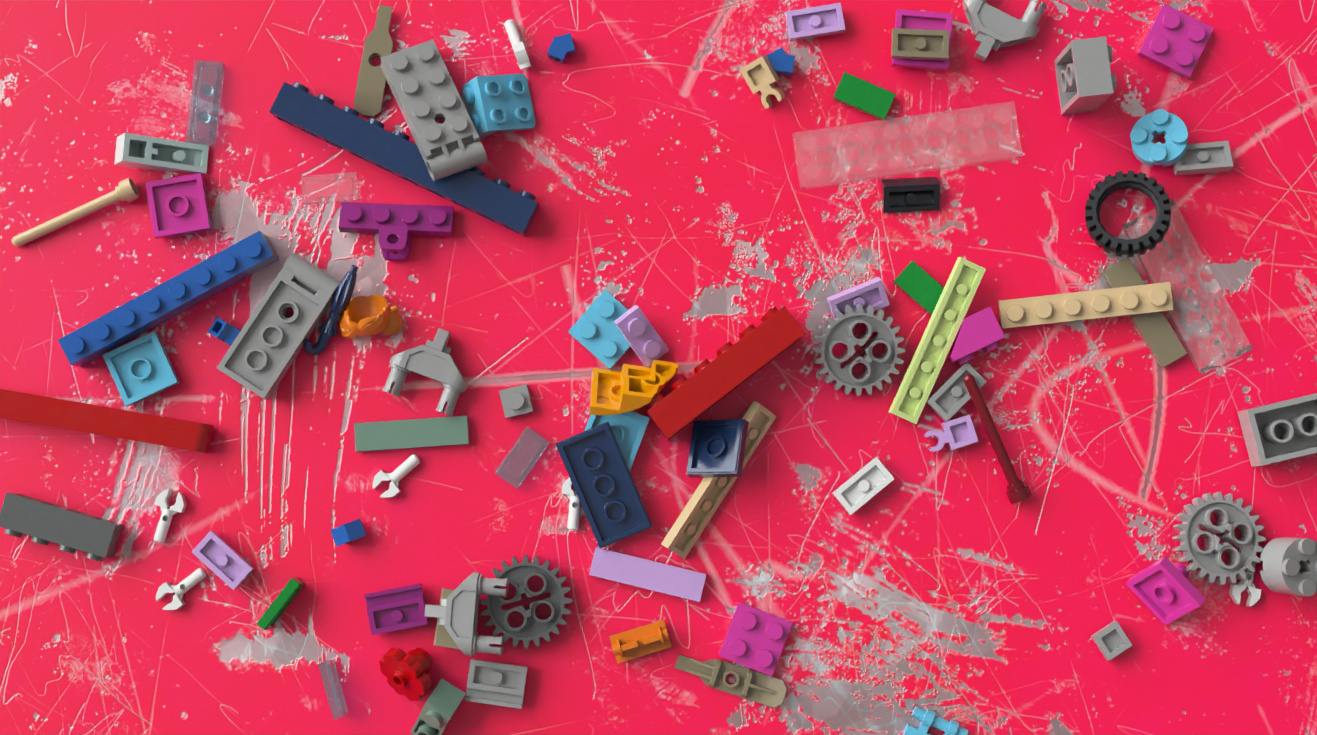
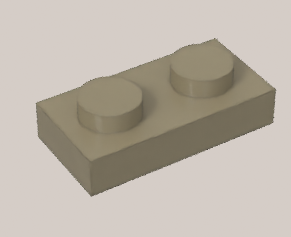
[891,28,949,61]

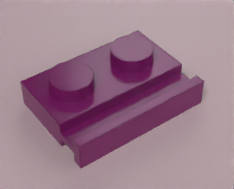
[364,583,429,635]

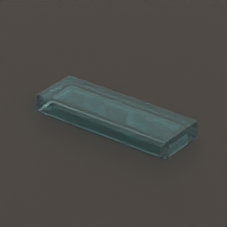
[185,60,225,147]

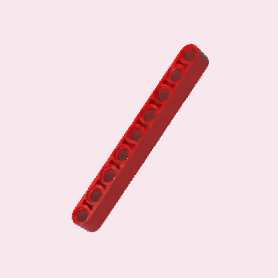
[0,389,214,453]

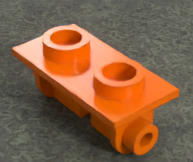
[609,620,672,664]

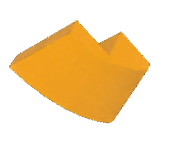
[589,360,679,415]

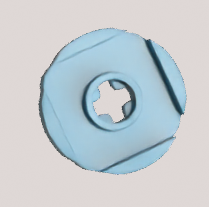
[1130,109,1188,167]

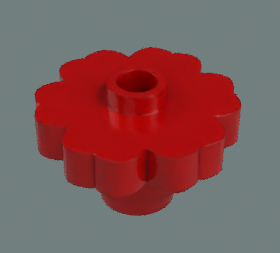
[379,648,433,701]

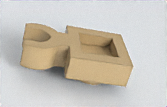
[740,55,785,109]

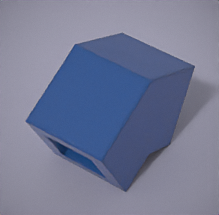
[547,33,576,64]
[767,47,795,77]
[208,317,241,346]
[330,519,366,547]

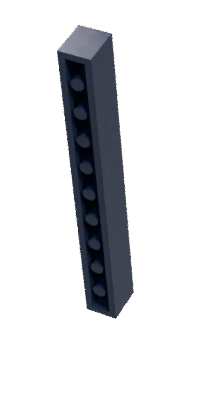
[269,82,539,237]

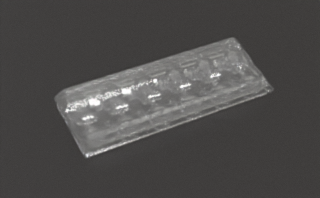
[1123,199,1253,375]

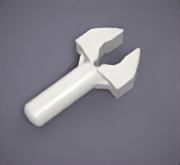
[504,19,531,70]
[372,454,420,498]
[562,477,581,531]
[154,489,187,543]
[1229,554,1261,607]
[156,568,206,610]

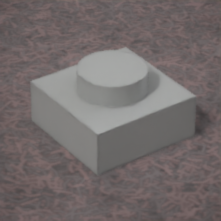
[499,384,534,419]
[1091,621,1133,661]

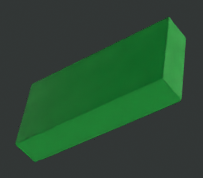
[833,72,896,121]
[893,260,944,316]
[256,577,304,630]

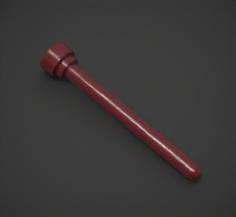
[963,374,1032,504]

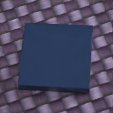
[686,419,749,478]

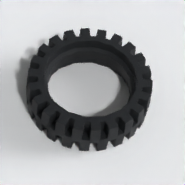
[1085,171,1171,257]

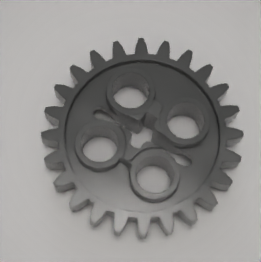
[479,555,573,648]

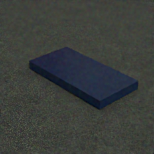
[556,421,653,548]

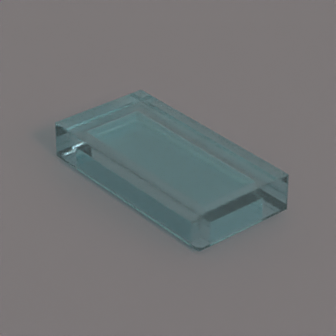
[494,427,550,489]
[318,659,348,720]

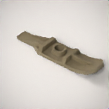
[353,5,393,117]
[675,654,788,708]

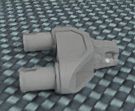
[963,0,1047,62]
[382,328,468,416]
[425,572,509,656]

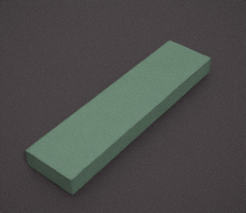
[354,416,470,452]

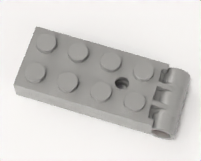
[381,39,487,181]
[217,252,340,400]

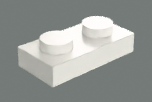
[832,457,894,515]

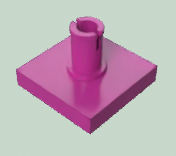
[1126,556,1205,625]

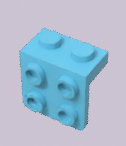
[462,74,536,140]

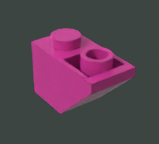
[947,307,1005,365]

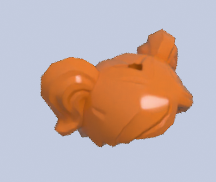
[339,295,403,339]

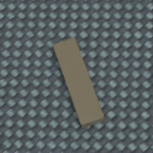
[1102,257,1187,368]

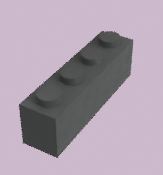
[0,492,123,561]

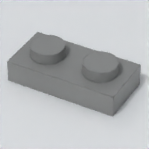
[1173,141,1233,176]
[926,362,987,422]

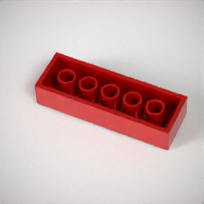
[647,306,805,441]

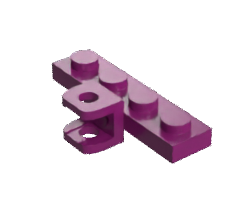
[339,202,454,261]

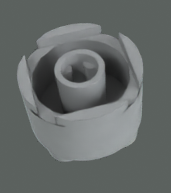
[1260,537,1317,596]

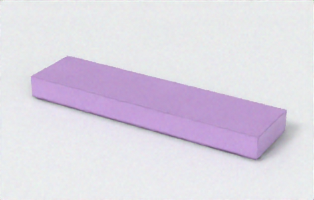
[589,547,706,602]

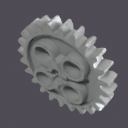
[812,303,905,396]
[1172,492,1266,585]

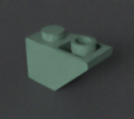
[410,679,466,735]

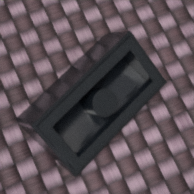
[881,177,940,213]

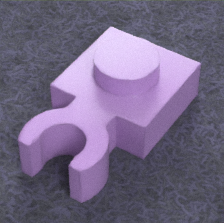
[924,414,978,452]

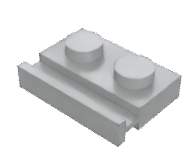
[465,659,528,709]

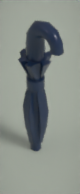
[304,265,358,355]

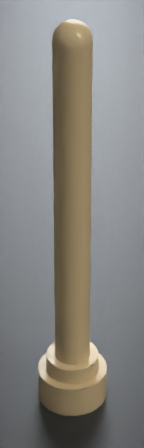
[12,177,140,247]

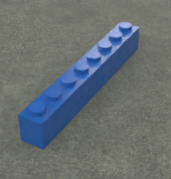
[58,231,279,367]

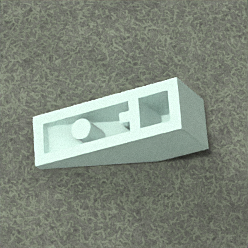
[114,133,209,174]

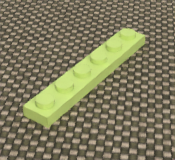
[888,257,986,424]

